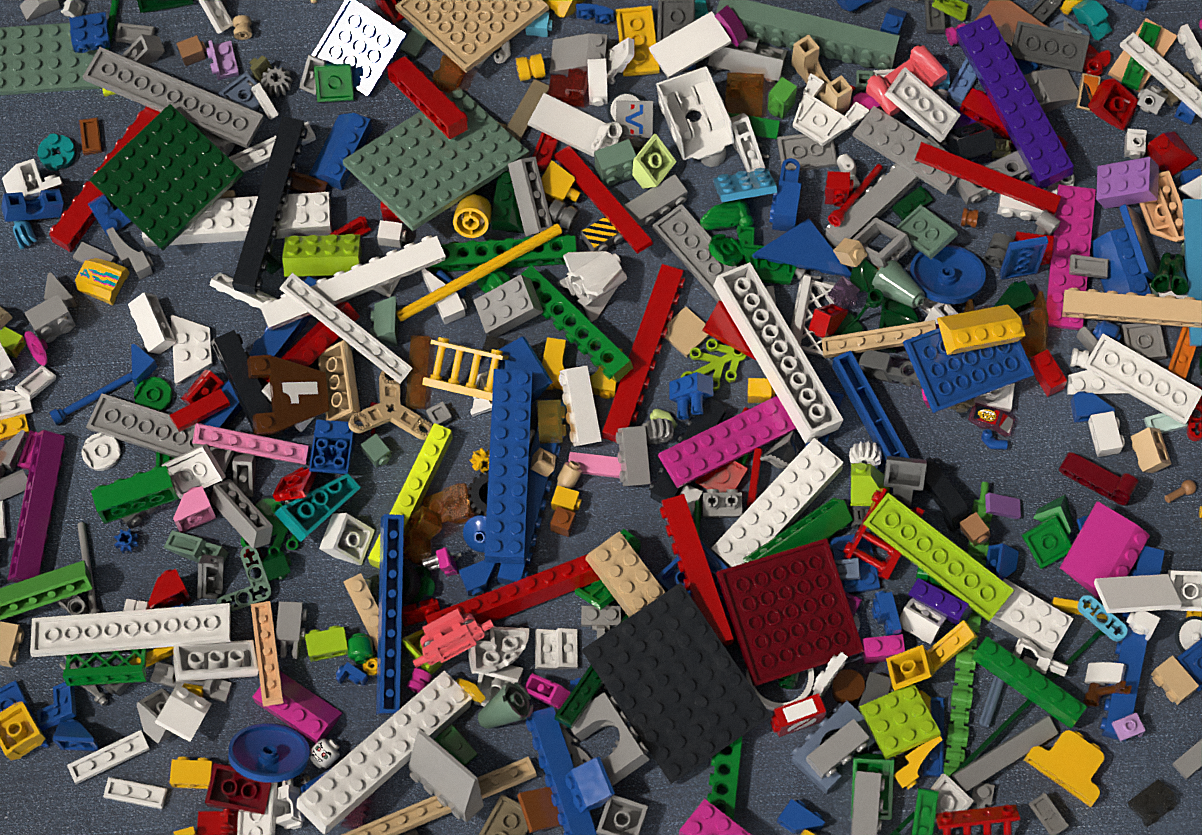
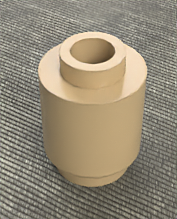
[557,460,582,489]

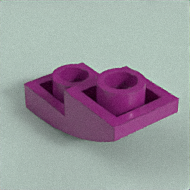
[715,5,748,47]

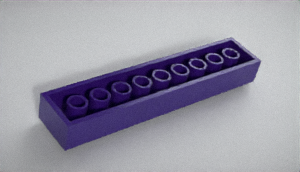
[956,14,1074,189]

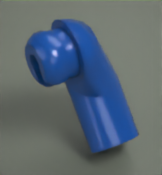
[981,429,1008,450]

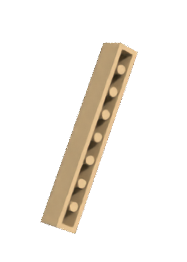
[1062,288,1202,328]

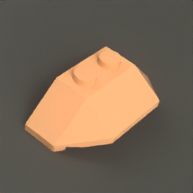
[1139,171,1184,242]

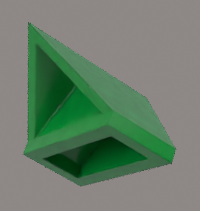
[1034,495,1073,534]

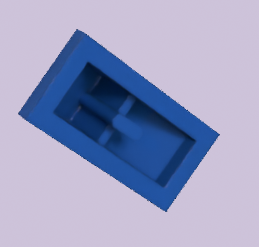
[131,344,157,386]

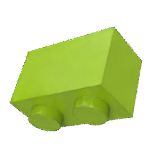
[305,626,348,662]

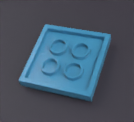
[713,168,777,202]

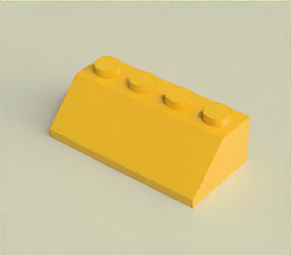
[937,305,1026,355]

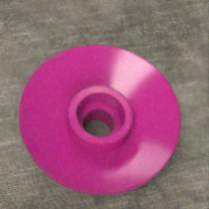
[24,331,48,366]

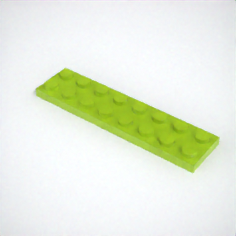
[863,493,1014,622]

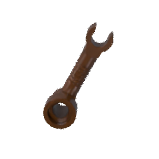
[1083,681,1132,707]

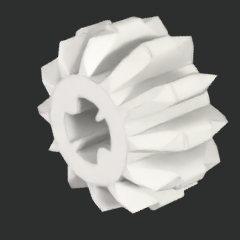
[849,441,882,469]

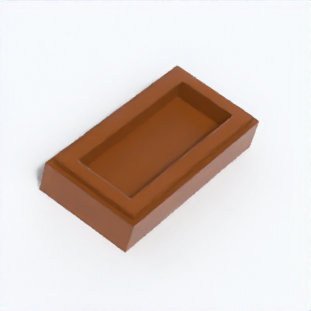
[79,117,102,155]

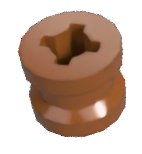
[961,208,979,228]

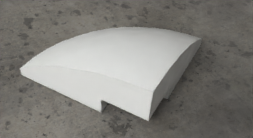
[468,627,529,674]

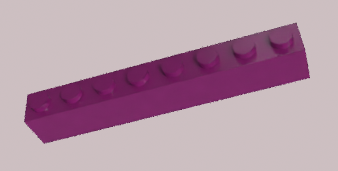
[8,430,65,583]

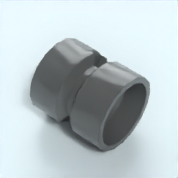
[549,199,580,232]
[984,233,1015,268]

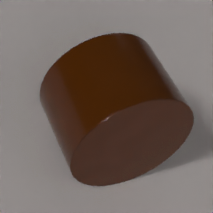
[831,669,865,705]

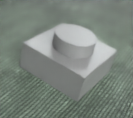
[426,401,452,425]

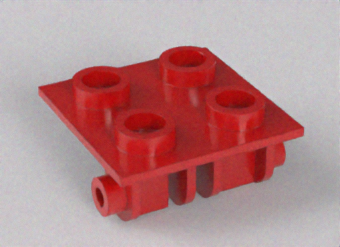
[197,809,238,835]

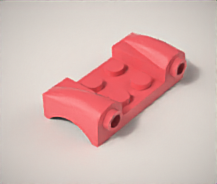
[866,45,948,117]

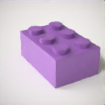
[1096,157,1159,209]

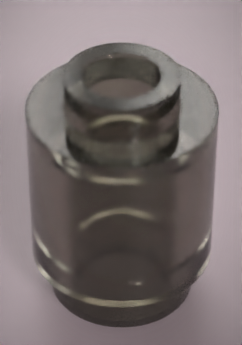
[619,134,645,154]

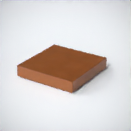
[517,787,563,833]

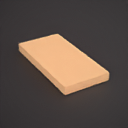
[1108,18,1177,92]

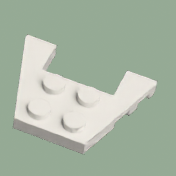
[793,73,870,146]

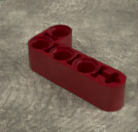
[1059,452,1138,505]

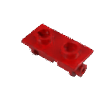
[330,215,371,237]
[402,598,440,627]

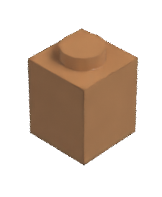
[176,35,207,67]
[960,512,990,547]

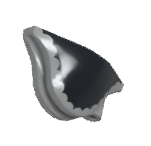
[760,431,799,469]

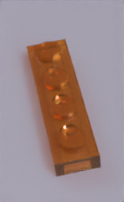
[405,335,430,410]

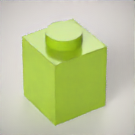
[0,326,26,358]

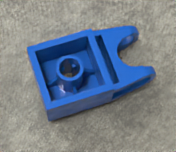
[769,158,801,232]

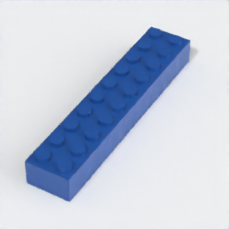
[485,369,532,564]

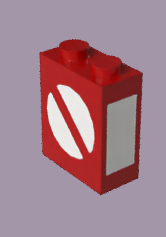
[770,693,826,737]

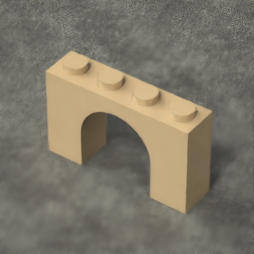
[791,35,852,114]

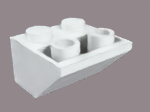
[2,159,44,200]

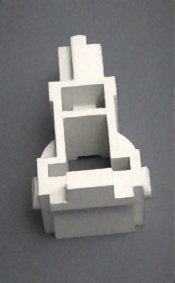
[1013,637,1069,676]
[275,778,304,829]

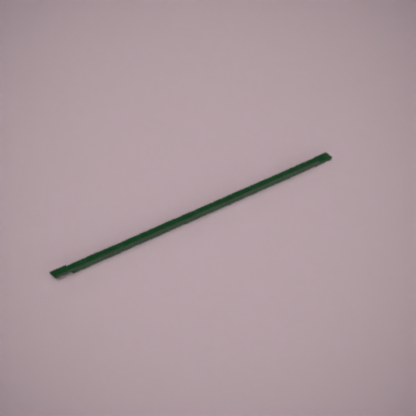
[890,621,1113,835]

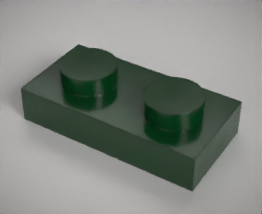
[892,186,933,221]

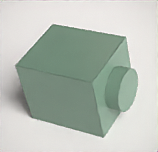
[361,434,391,468]

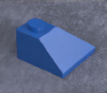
[53,719,101,751]

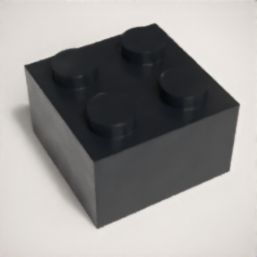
[946,121,997,161]

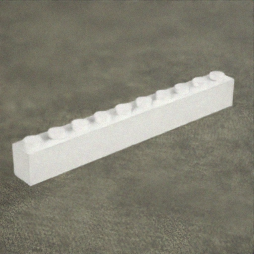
[260,235,446,331]

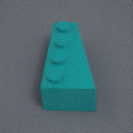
[274,474,361,542]

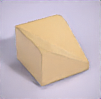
[531,448,556,477]

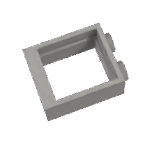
[853,217,911,268]

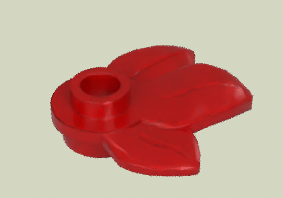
[1083,44,1111,76]

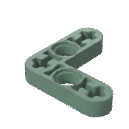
[216,546,271,612]

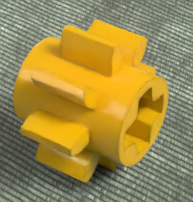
[469,448,490,473]

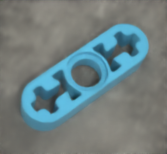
[1077,595,1127,641]

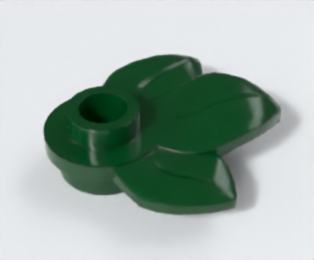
[402,566,435,604]

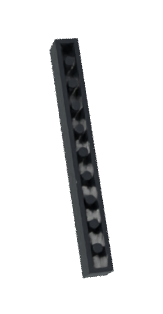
[232,116,308,295]

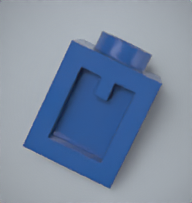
[336,662,369,686]

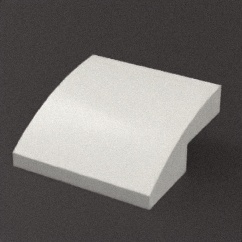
[535,628,578,670]

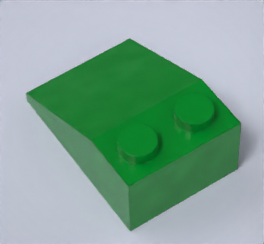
[851,753,894,820]

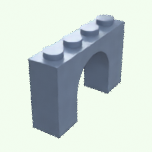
[791,701,877,794]

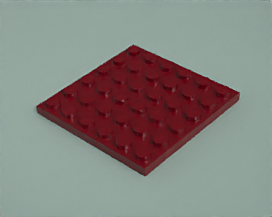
[716,538,864,687]

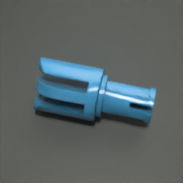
[12,220,37,250]

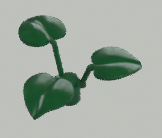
[830,258,918,337]

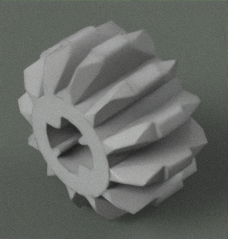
[261,65,293,97]
[642,418,674,445]

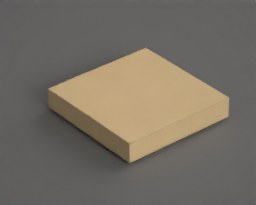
[665,306,710,358]

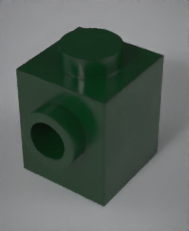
[261,551,292,581]

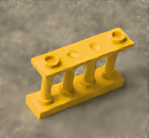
[422,337,508,401]

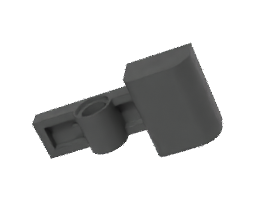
[859,350,922,389]
[884,456,927,509]

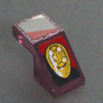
[968,403,1015,437]

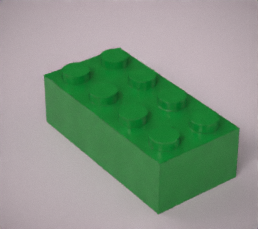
[91,466,179,524]

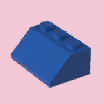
[489,336,553,405]

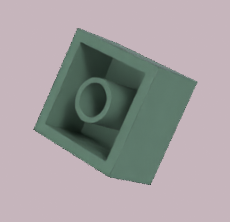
[594,139,636,186]

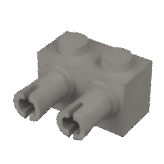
[703,489,742,518]

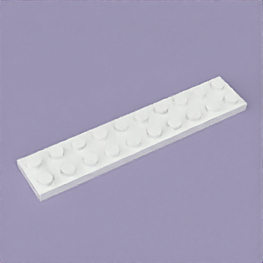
[30,603,231,657]

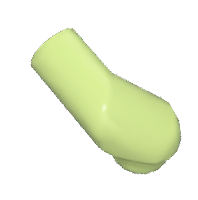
[650,408,678,428]

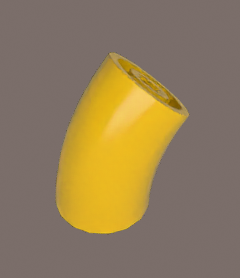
[453,194,493,238]

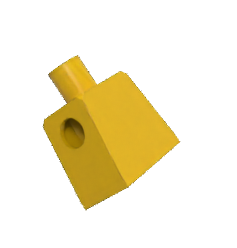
[541,160,581,203]

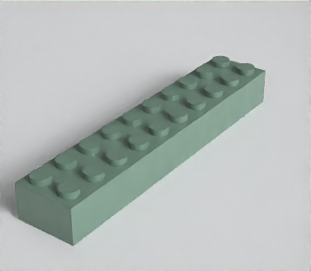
[716,0,900,70]

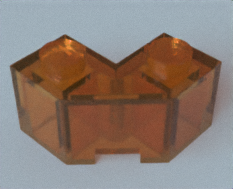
[403,505,442,565]

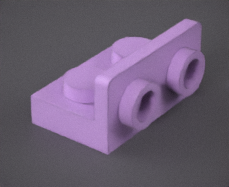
[206,40,239,80]

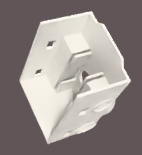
[656,66,734,160]

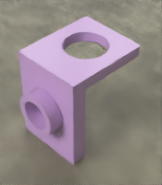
[1112,713,1145,741]

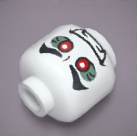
[310,738,340,768]

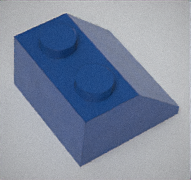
[565,756,615,813]

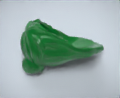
[700,199,753,230]

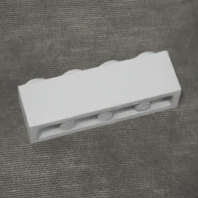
[559,366,601,446]

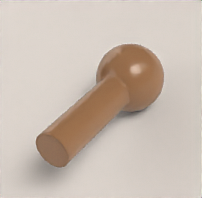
[1164,480,1197,503]

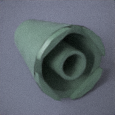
[872,260,925,308]
[478,681,533,729]

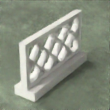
[790,275,846,359]

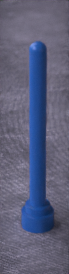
[49,373,132,425]

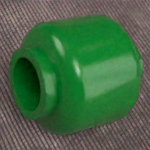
[347,633,373,664]

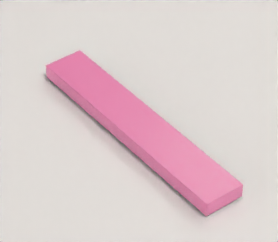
[192,423,309,465]

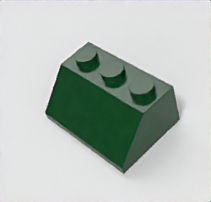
[491,171,525,234]

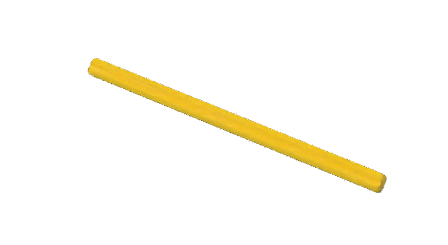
[396,224,562,321]

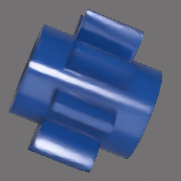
[114,529,139,554]

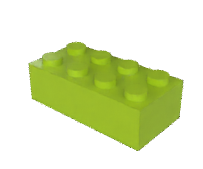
[282,234,362,277]

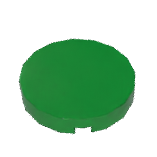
[708,234,743,266]
[134,377,173,412]

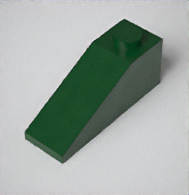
[993,280,1036,313]

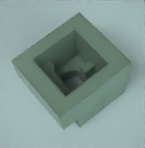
[856,70,873,93]

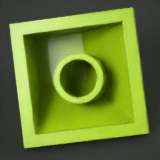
[851,463,890,506]

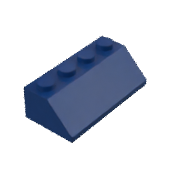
[308,113,372,190]
[1090,227,1151,296]

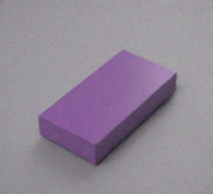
[985,493,1021,519]

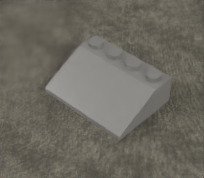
[408,729,484,823]

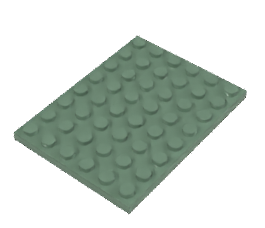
[343,87,529,231]

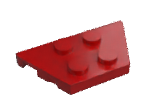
[272,467,318,502]

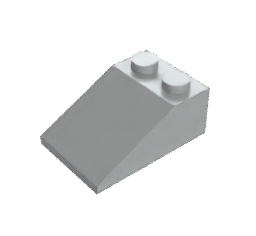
[550,33,607,76]
[1024,68,1079,113]

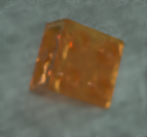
[725,72,764,117]

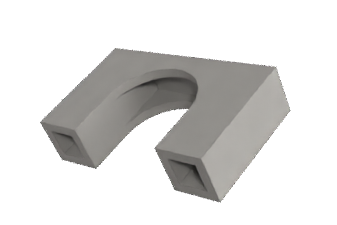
[570,692,650,786]

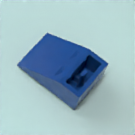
[309,420,356,474]

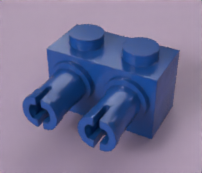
[669,372,713,420]

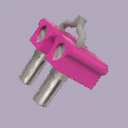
[422,547,462,577]

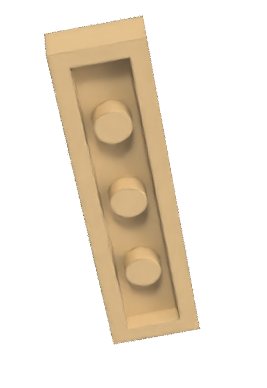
[343,573,379,652]

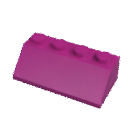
[252,671,343,744]

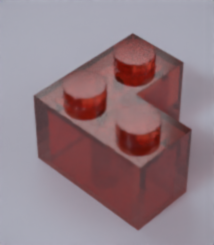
[547,68,588,108]

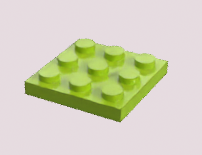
[859,684,941,760]

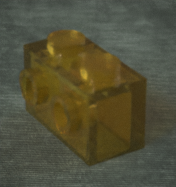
[537,400,566,444]

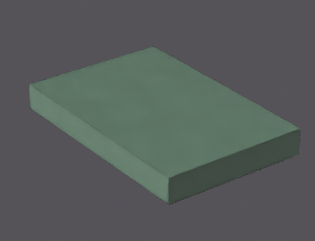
[895,204,958,259]

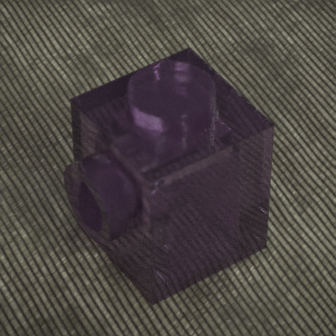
[827,276,860,309]

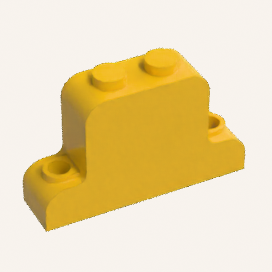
[1024,730,1104,807]

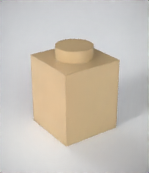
[833,238,868,267]

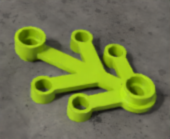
[681,339,747,391]

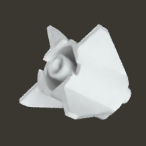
[557,251,627,322]

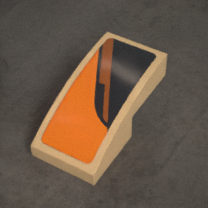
[1076,73,1100,112]

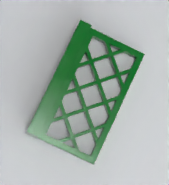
[63,648,147,686]

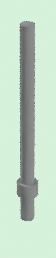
[77,522,100,614]

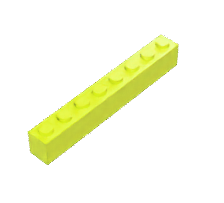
[368,423,453,569]

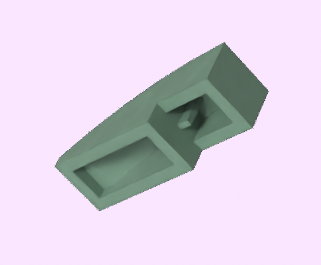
[164,530,229,563]

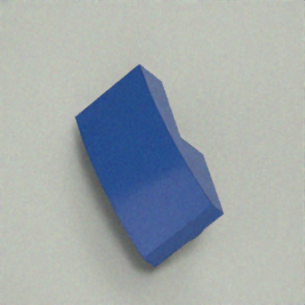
[576,3,614,24]

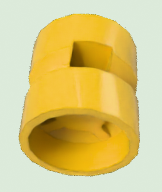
[516,53,545,82]

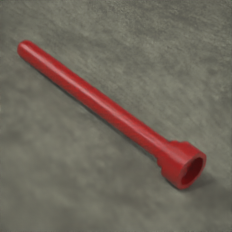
[828,164,883,227]

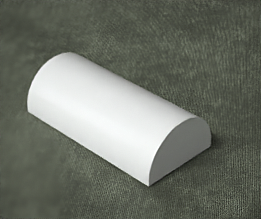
[173,640,259,681]

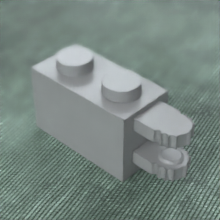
[275,602,308,658]

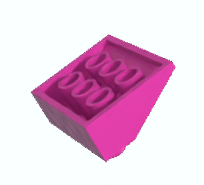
[1060,502,1150,600]

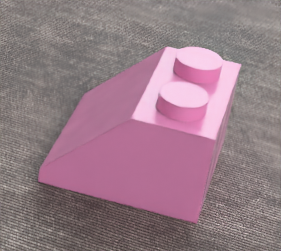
[173,486,216,533]

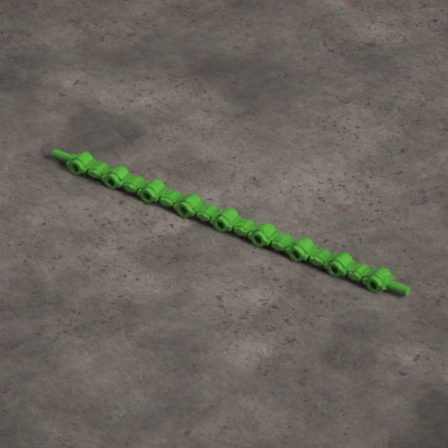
[942,482,992,835]

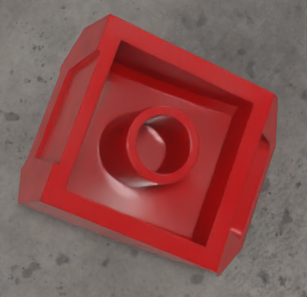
[1088,78,1138,131]

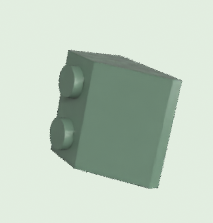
[370,296,399,346]

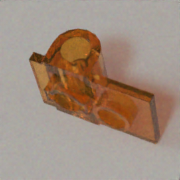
[423,483,471,528]

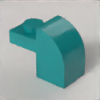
[1072,0,1112,40]

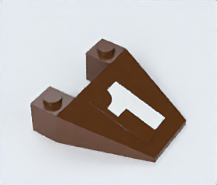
[247,355,329,436]

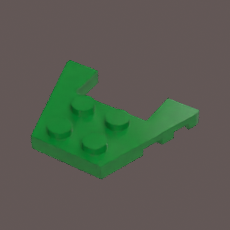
[736,226,797,285]

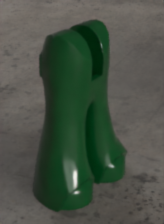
[1151,253,1188,295]

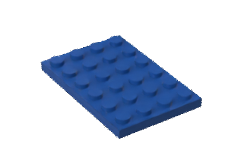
[903,305,1035,413]

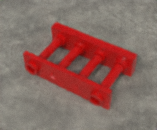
[843,488,924,580]
[935,804,1020,835]

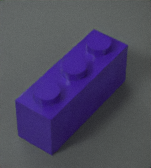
[908,578,973,625]

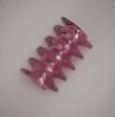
[341,792,374,830]

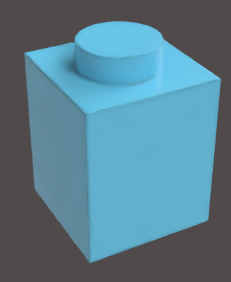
[525,12,553,37]

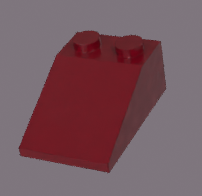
[205,763,272,815]

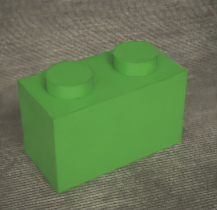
[767,77,797,119]

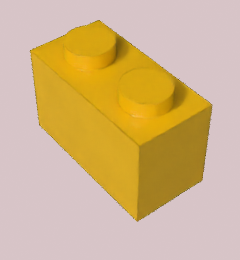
[169,757,214,789]

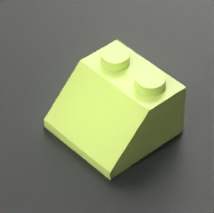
[632,134,677,188]

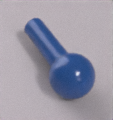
[436,269,467,298]

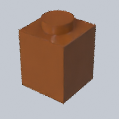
[550,506,576,537]

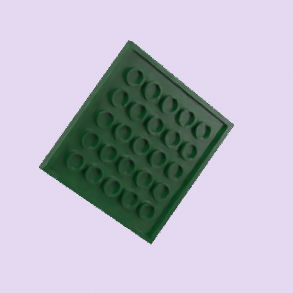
[89,104,244,251]

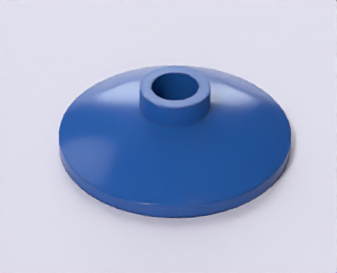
[463,515,486,553]

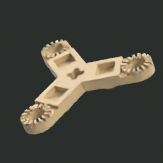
[348,370,432,440]

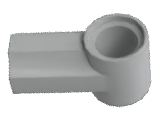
[1035,210,1061,236]

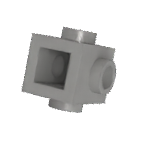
[1137,85,1168,115]

